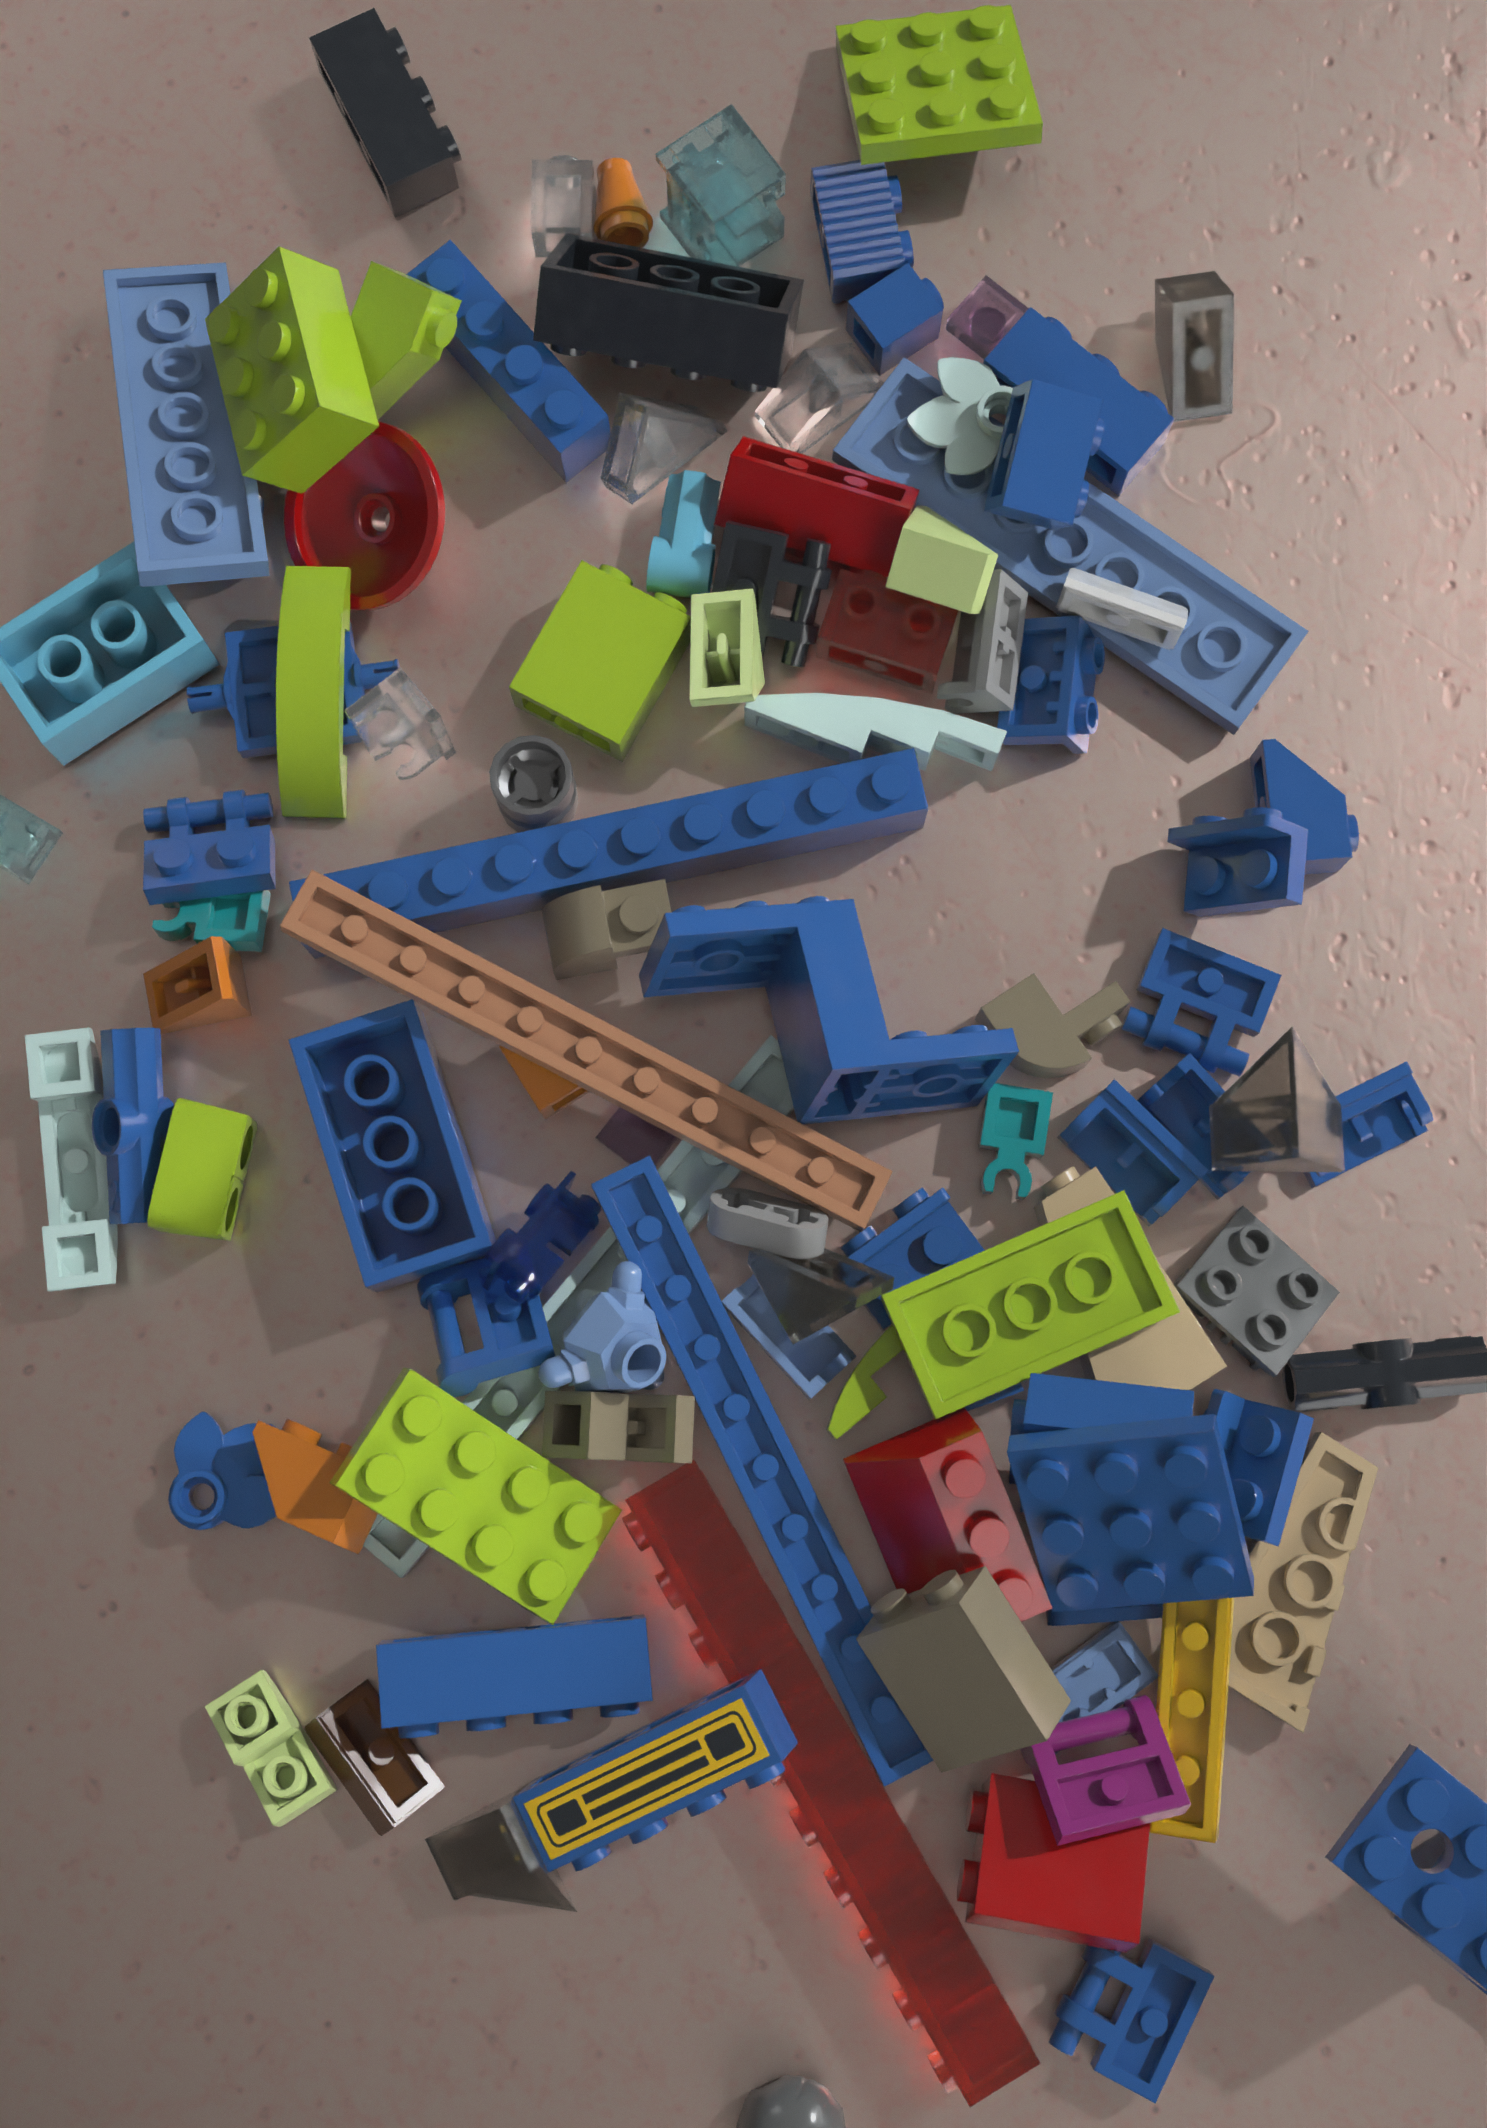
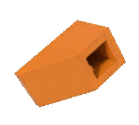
[252,1419,378,1555]

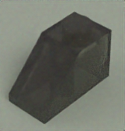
[1155,271,1234,422]

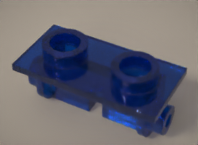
[483,1170,601,1303]

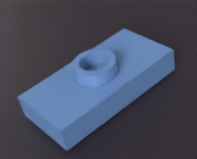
[1051,1621,1158,1754]

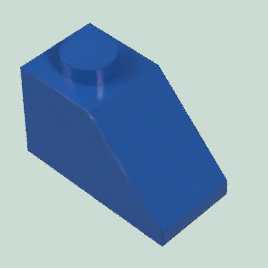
[1250,739,1359,875]

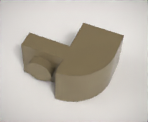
[542,879,671,980]
[975,973,1131,1078]
[542,1391,695,1463]

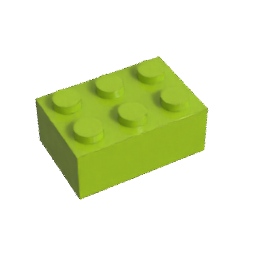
[205,246,379,494]

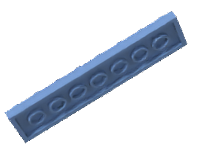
[832,357,1309,735]

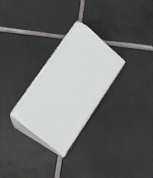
[1056,568,1188,650]

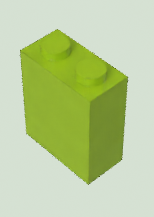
[509,560,691,762]

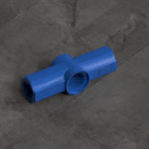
[92,1028,174,1224]

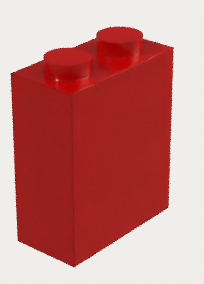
[957,1773,1150,1953]

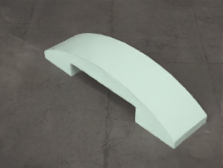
[25,1027,118,1292]

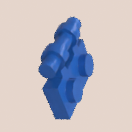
[143,789,276,905]
[1121,928,1282,1077]
[1049,1938,1215,2103]

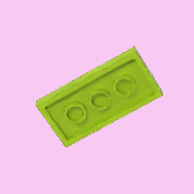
[880,1190,1180,1420]
[330,1368,622,1625]

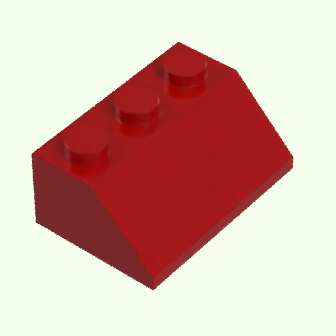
[843,1407,1052,1622]

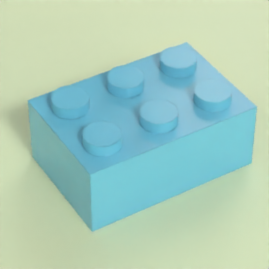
[0,542,220,766]

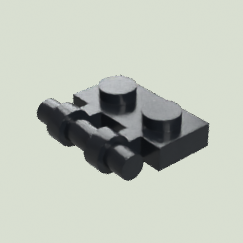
[712,521,832,667]

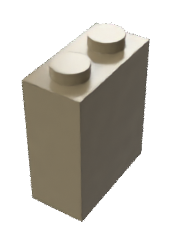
[856,1566,1071,1773]

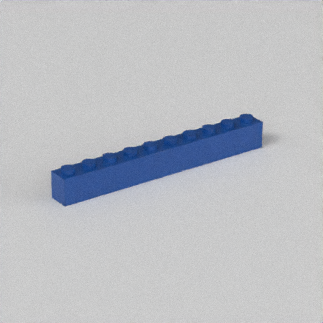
[289,748,928,959]

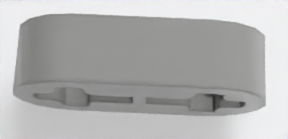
[706,1188,829,1259]

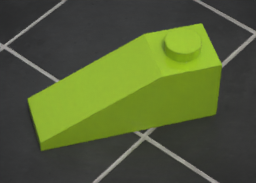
[351,261,462,419]

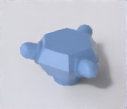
[538,1261,666,1393]

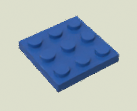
[1007,1414,1254,1612]

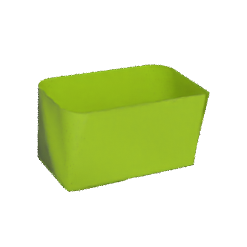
[147,1098,257,1241]

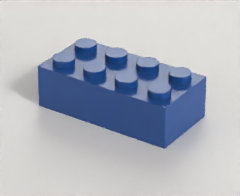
[289,999,500,1293]

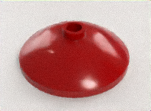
[284,421,445,611]

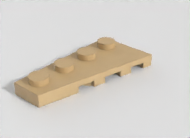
[1228,1432,1378,1733]

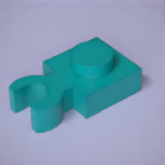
[152,890,271,952]
[978,1083,1053,1200]

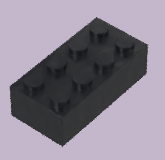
[533,233,804,392]

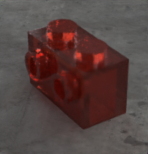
[816,569,959,694]

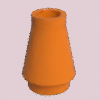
[594,158,653,248]

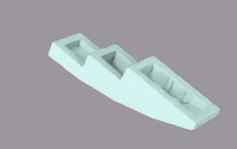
[744,693,1007,771]

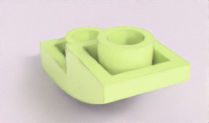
[205,1670,338,1827]

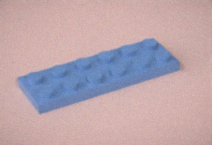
[103,262,270,587]

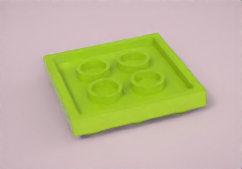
[836,5,1043,165]

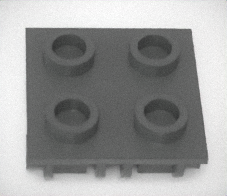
[1173,1206,1340,1378]

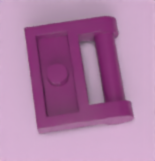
[1020,1695,1191,1846]

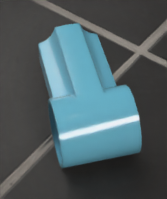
[646,470,721,598]

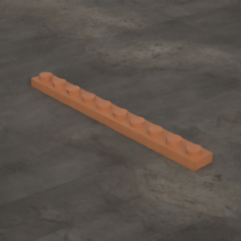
[280,870,893,1232]

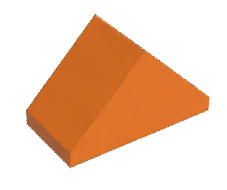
[143,936,252,1034]

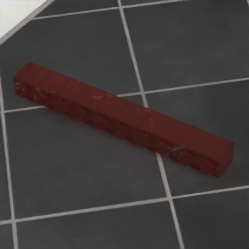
[622,1459,1041,2107]

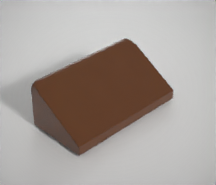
[304,1679,445,1836]

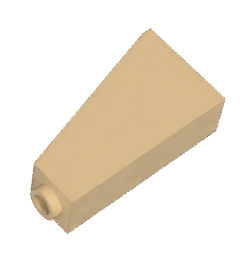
[1034,1166,1227,1390]

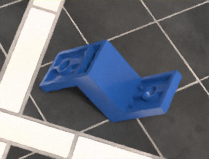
[639,896,1019,1125]
[1325,1744,1487,1995]

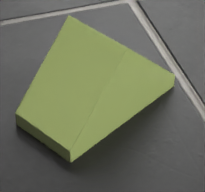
[885,505,998,614]
[689,589,765,707]

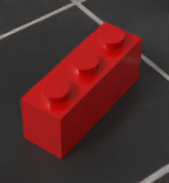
[714,436,920,579]

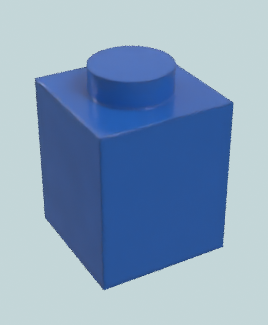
[845,263,944,376]

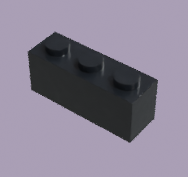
[309,8,462,218]

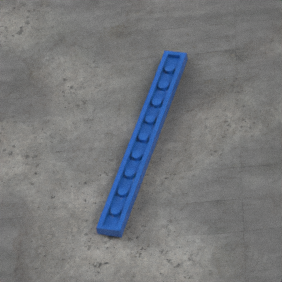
[591,1155,934,1787]

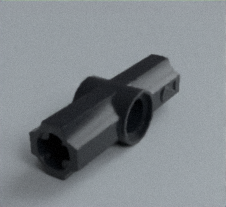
[1282,1336,1487,1412]

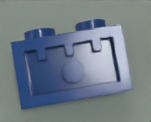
[997,616,1105,754]
[1167,807,1308,917]
[837,1188,985,1331]
[1203,1389,1314,1547]

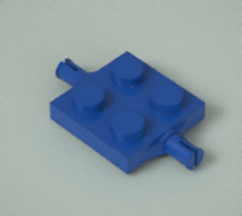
[186,621,402,758]

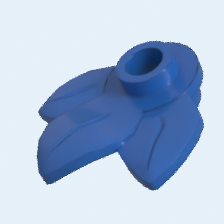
[168,1412,277,1530]

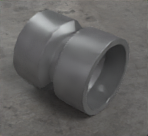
[489,735,579,833]

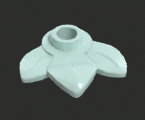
[907,357,1013,475]

